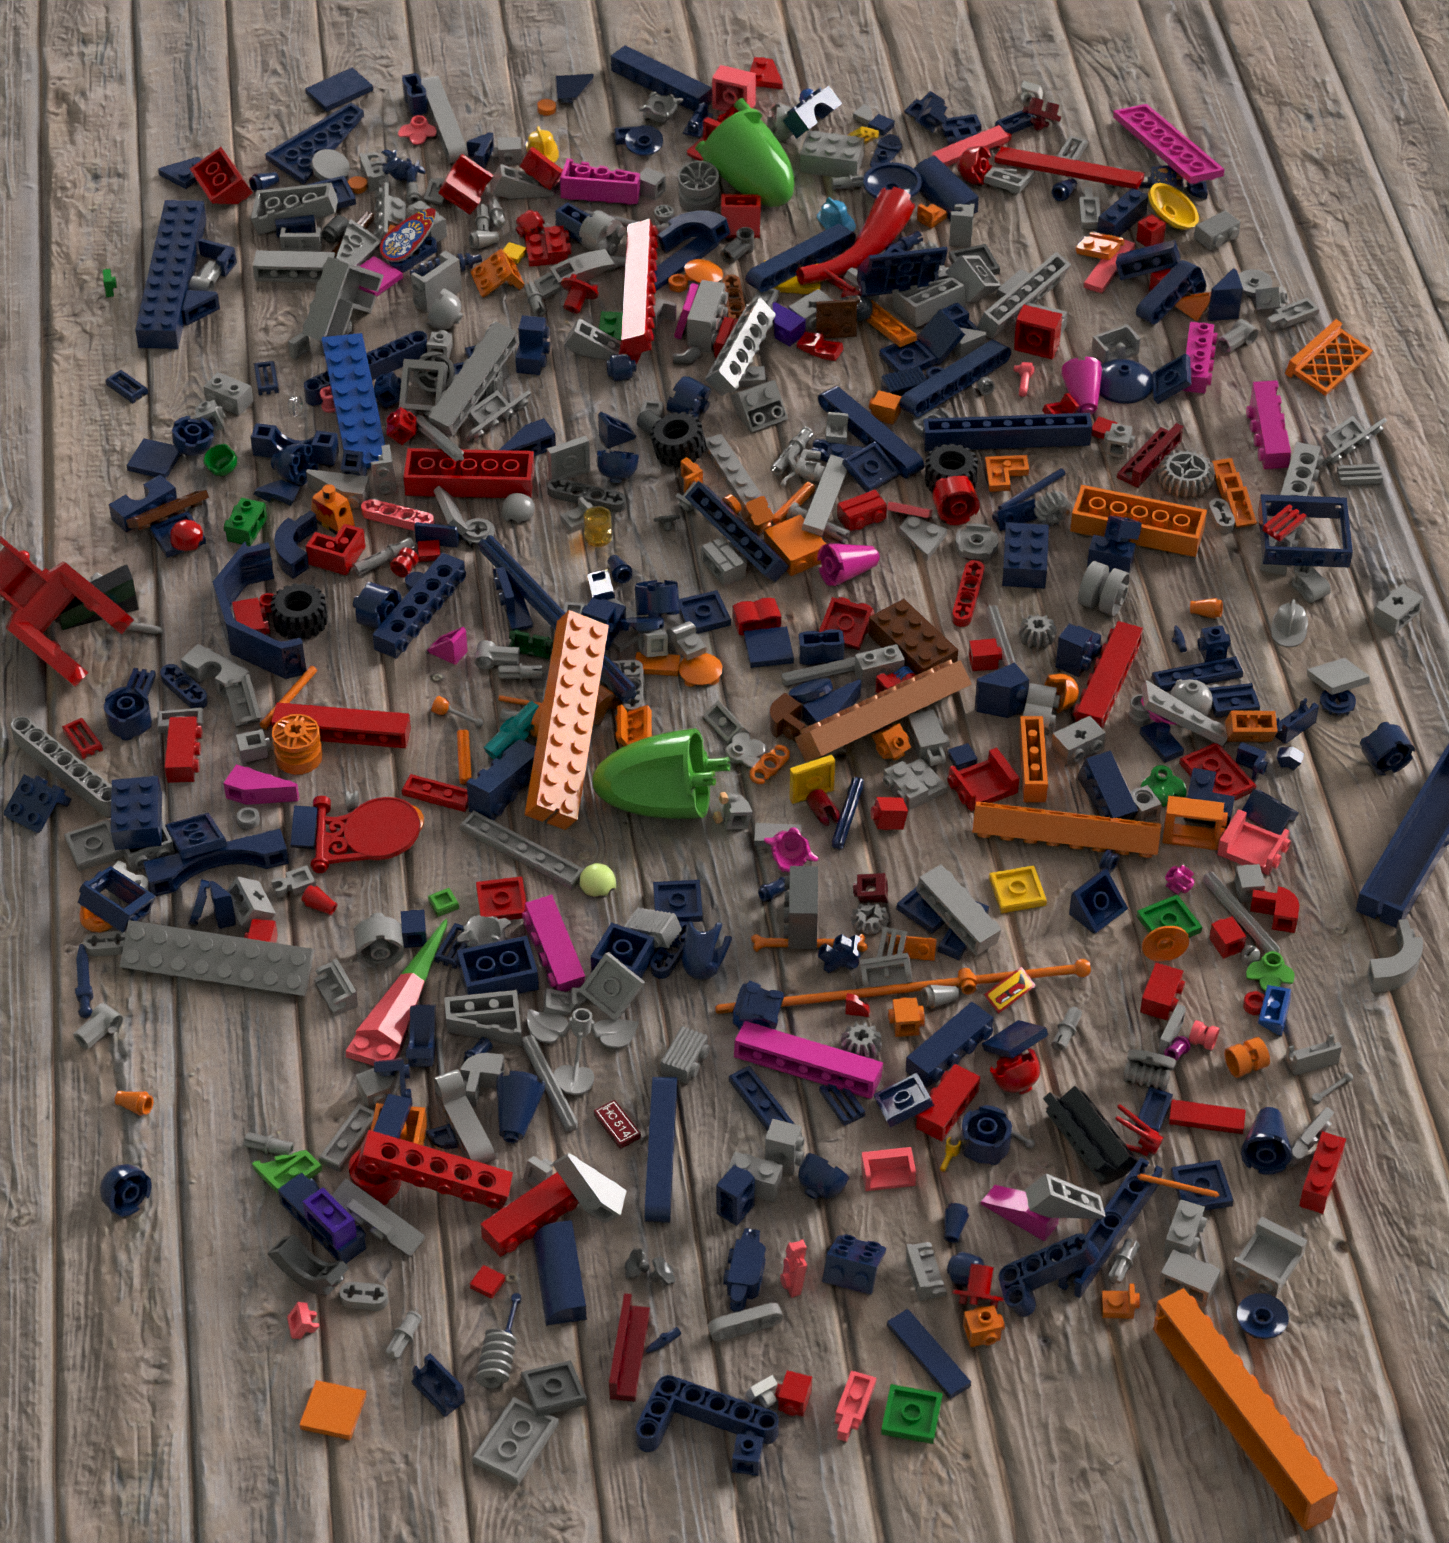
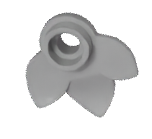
[726,732,767,768]

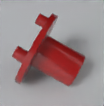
[561,274,599,314]
[952,1264,1004,1309]

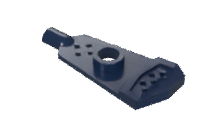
[870,134,902,168]

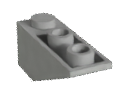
[553,1153,626,1223]

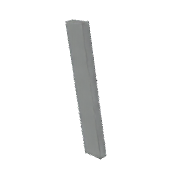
[801,455,847,536]
[460,811,584,890]

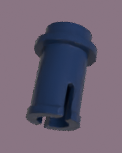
[758,877,787,902]
[464,1037,493,1061]

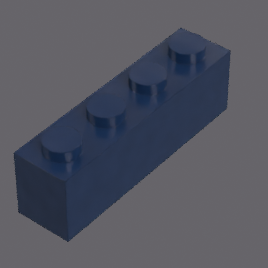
[906,1001,994,1088]
[278,1173,366,1264]

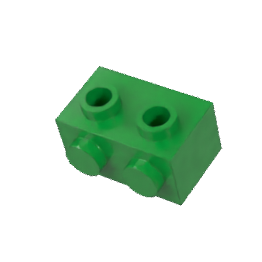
[224,498,267,546]

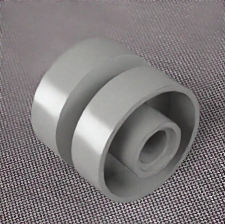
[678,161,720,212]
[1078,561,1130,616]

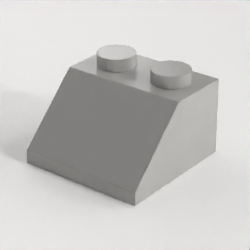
[945,255,1001,302]

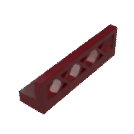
[1117,423,1184,488]
[609,1293,650,1402]

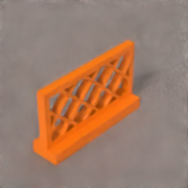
[1285,319,1373,396]

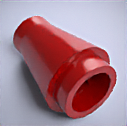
[301,885,338,915]

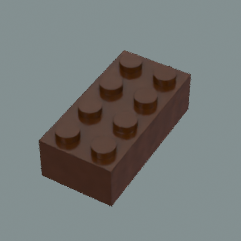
[868,598,958,675]

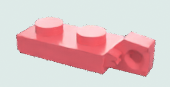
[780,1239,807,1298]
[835,1370,877,1442]

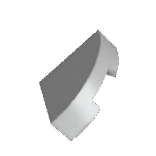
[853,104,872,125]

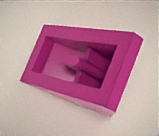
[427,627,468,665]

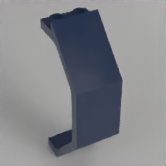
[213,542,306,679]

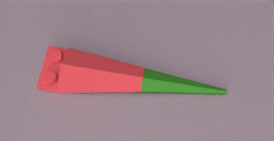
[346,918,447,1066]

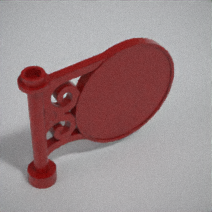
[310,796,421,873]

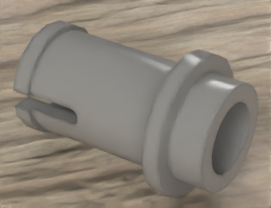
[405,182,422,205]

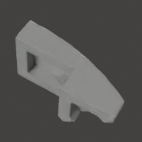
[543,987,588,1016]

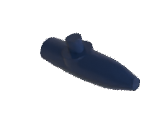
[1172,625,1187,653]
[645,1327,681,1353]

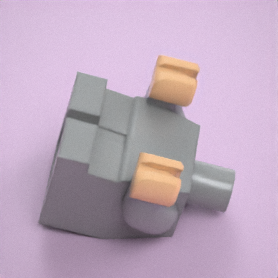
[713,792,752,830]

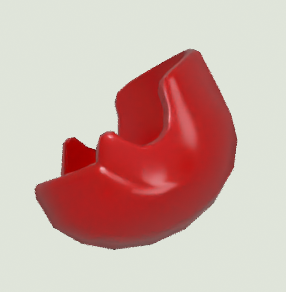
[170,520,204,551]

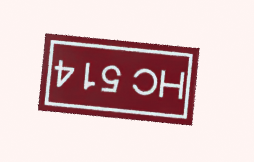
[594,1099,641,1149]

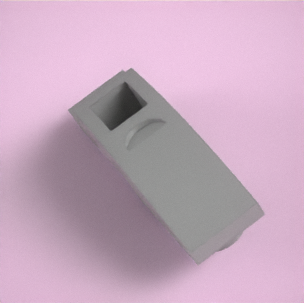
[534,249,615,300]

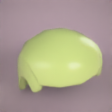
[580,863,616,897]

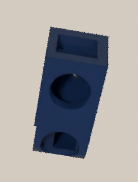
[340,450,367,476]

